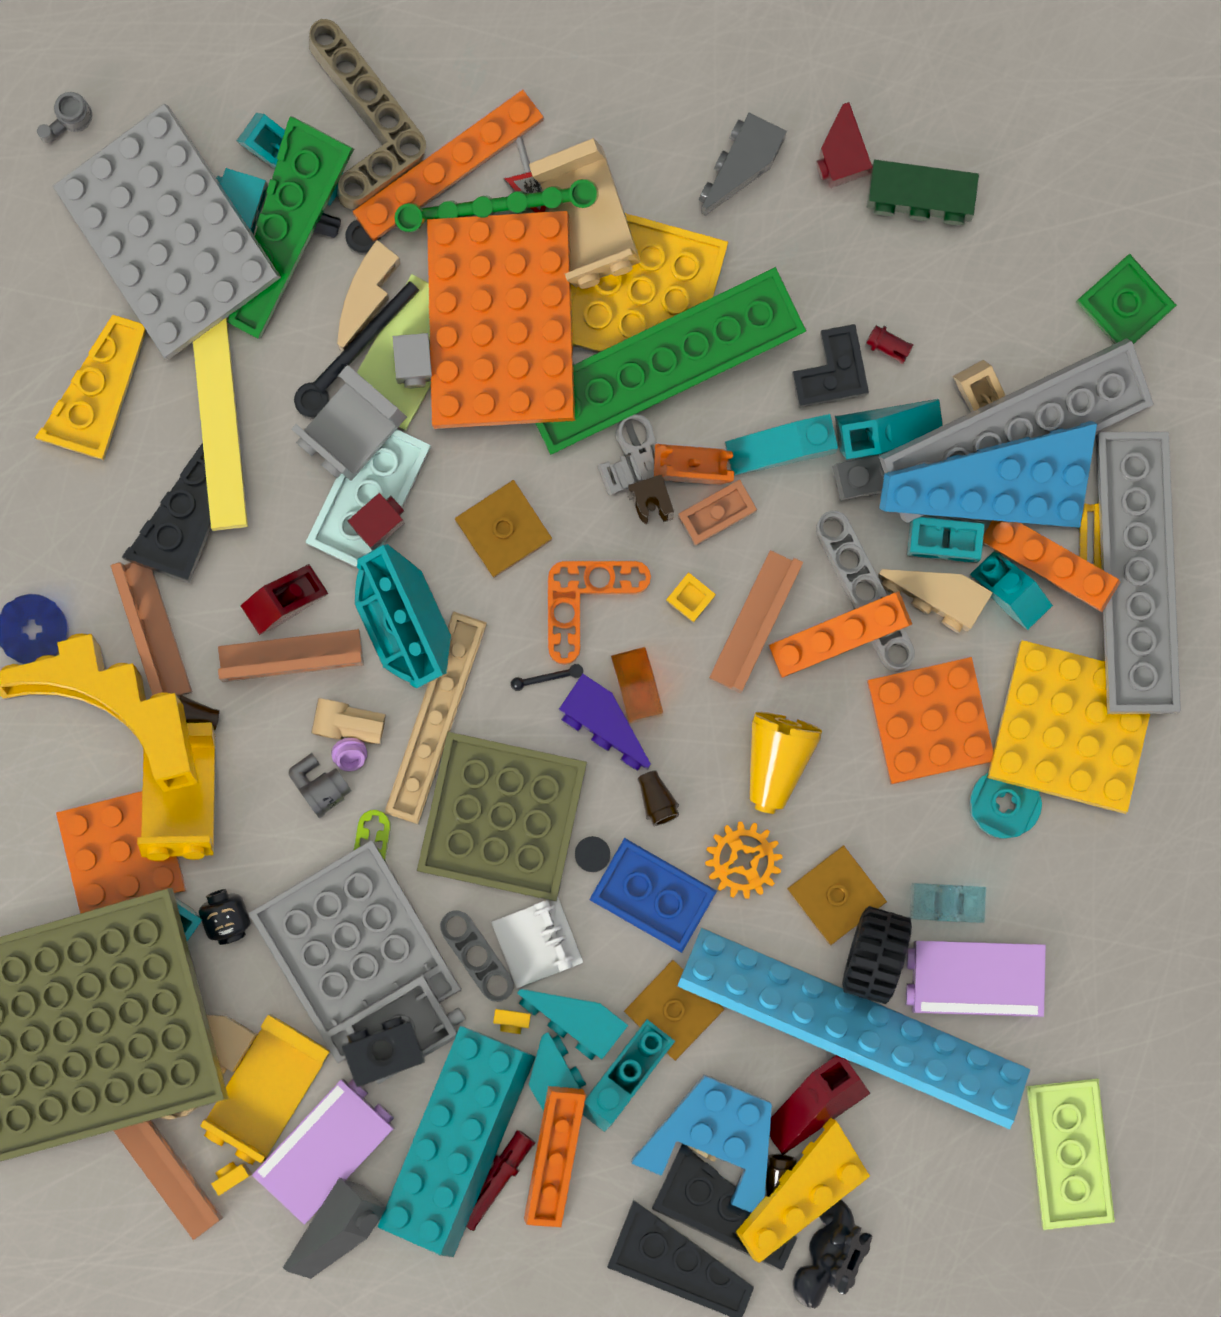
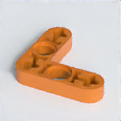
[548,561,651,665]

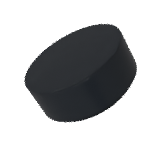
[345,219,381,255]
[294,382,330,419]
[575,836,610,872]

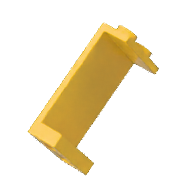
[138,722,216,861]
[200,1014,331,1165]

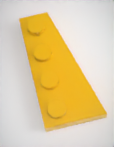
[35,314,146,461]
[736,1117,870,1263]

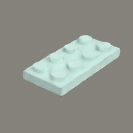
[305,429,431,568]

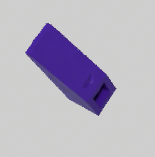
[559,673,651,771]

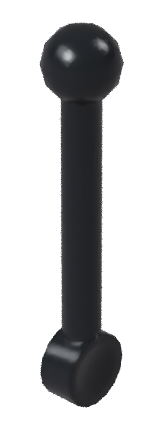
[510,664,583,691]

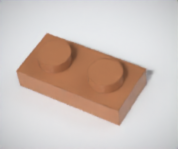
[678,479,757,546]

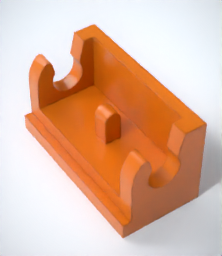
[654,444,734,485]

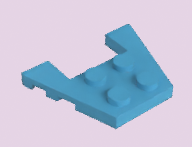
[631,1075,772,1213]

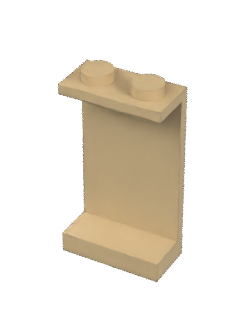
[529,138,641,289]

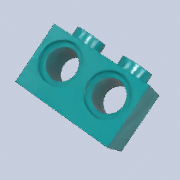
[907,517,985,563]

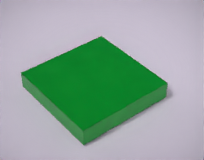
[1076,253,1177,345]

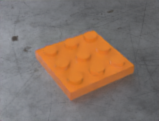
[867,657,993,785]
[56,791,186,914]

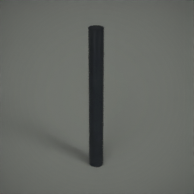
[313,281,420,393]

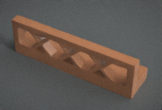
[709,550,803,694]
[110,562,193,697]
[218,629,364,682]
[113,1120,223,1240]

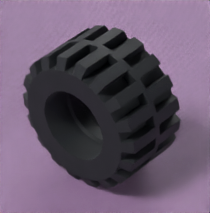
[842,906,912,1005]

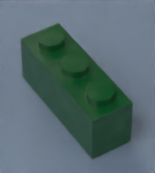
[866,159,979,225]

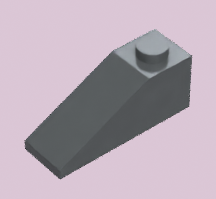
[283,1177,387,1279]

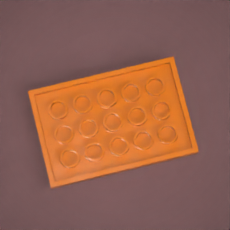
[427,211,575,429]

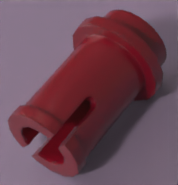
[866,325,914,364]

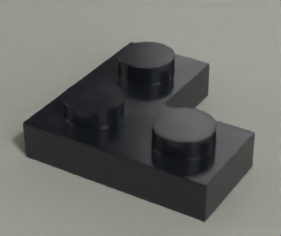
[792,324,869,408]

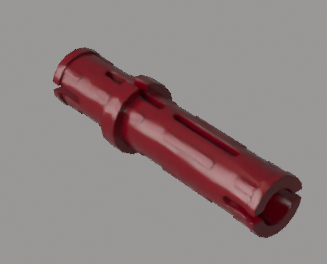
[466,1129,536,1231]

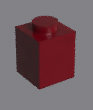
[347,493,405,551]

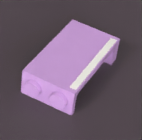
[906,941,1046,1017]
[252,1079,395,1225]

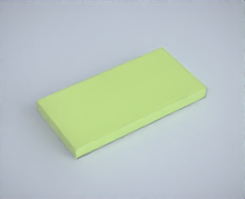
[357,274,431,432]
[1026,1078,1115,1230]

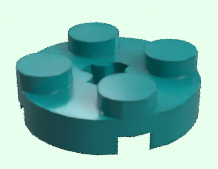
[969,772,1042,839]

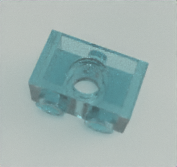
[909,883,986,923]

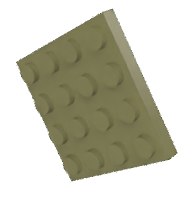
[417,732,587,902]

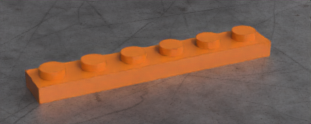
[353,90,544,241]

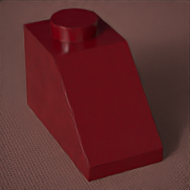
[816,102,873,188]
[240,564,328,635]

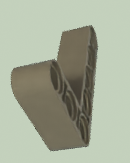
[309,19,426,210]

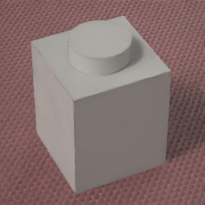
[392,333,432,388]

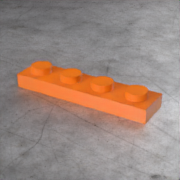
[983,520,1121,612]
[769,591,913,678]
[524,1086,586,1228]

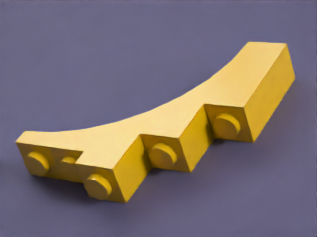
[0,633,198,792]

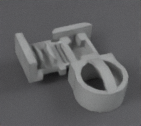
[598,414,656,495]

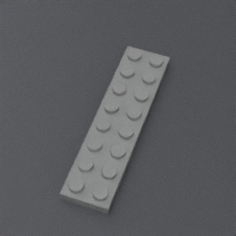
[878,339,1154,523]
[1096,432,1181,714]

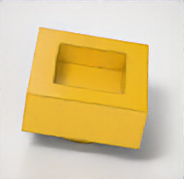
[666,572,716,623]
[493,1009,531,1034]
[211,1161,252,1196]

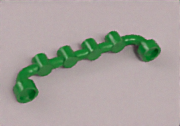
[395,179,599,232]

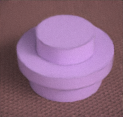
[331,738,367,771]

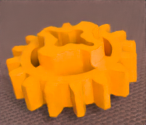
[705,821,782,899]

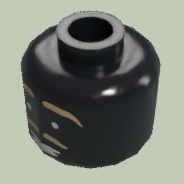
[198,889,251,945]

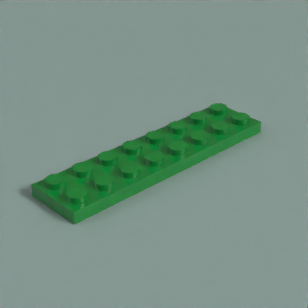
[535,267,807,455]

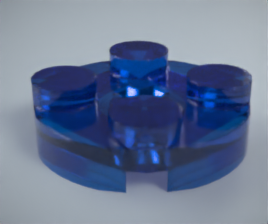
[0,594,69,664]

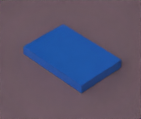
[589,838,717,953]

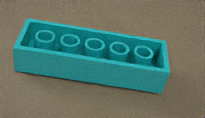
[377,1026,536,1257]

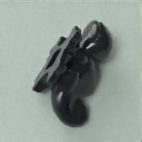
[792,1200,872,1309]

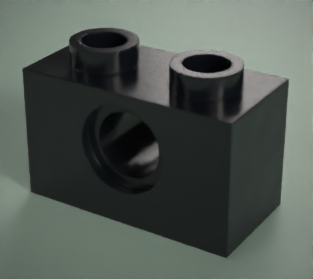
[342,1016,425,1088]

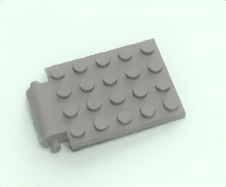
[248,840,466,1084]

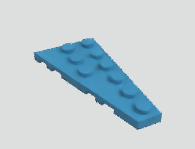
[879,421,1097,528]

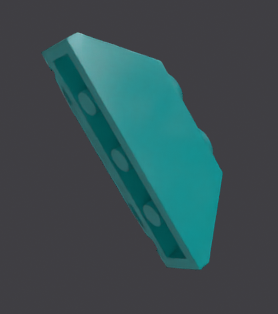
[354,544,451,689]

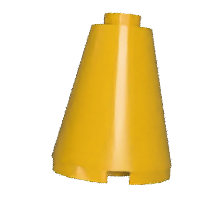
[749,712,822,814]

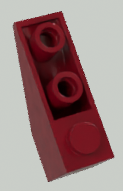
[769,1055,871,1155]

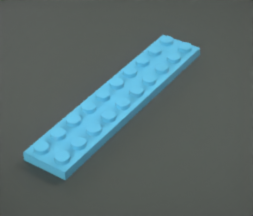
[677,928,1030,1130]

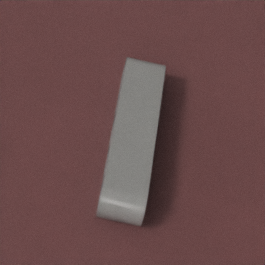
[816,510,915,672]

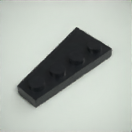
[122,442,211,583]
[651,1143,798,1271]
[607,1199,754,1317]

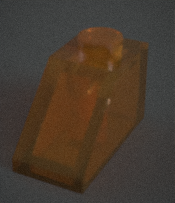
[611,647,663,724]

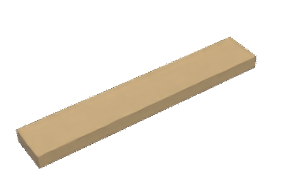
[384,611,487,825]

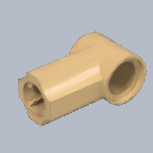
[311,698,386,744]

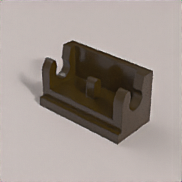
[627,474,674,524]

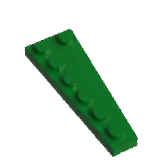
[227,116,354,339]

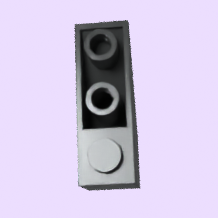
[699,113,787,215]

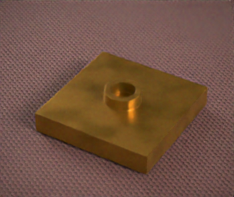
[454,480,553,578]
[787,845,887,945]
[624,960,725,1061]

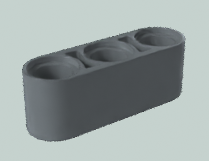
[440,911,514,1002]

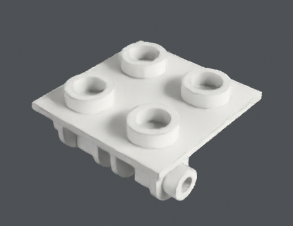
[491,897,583,988]

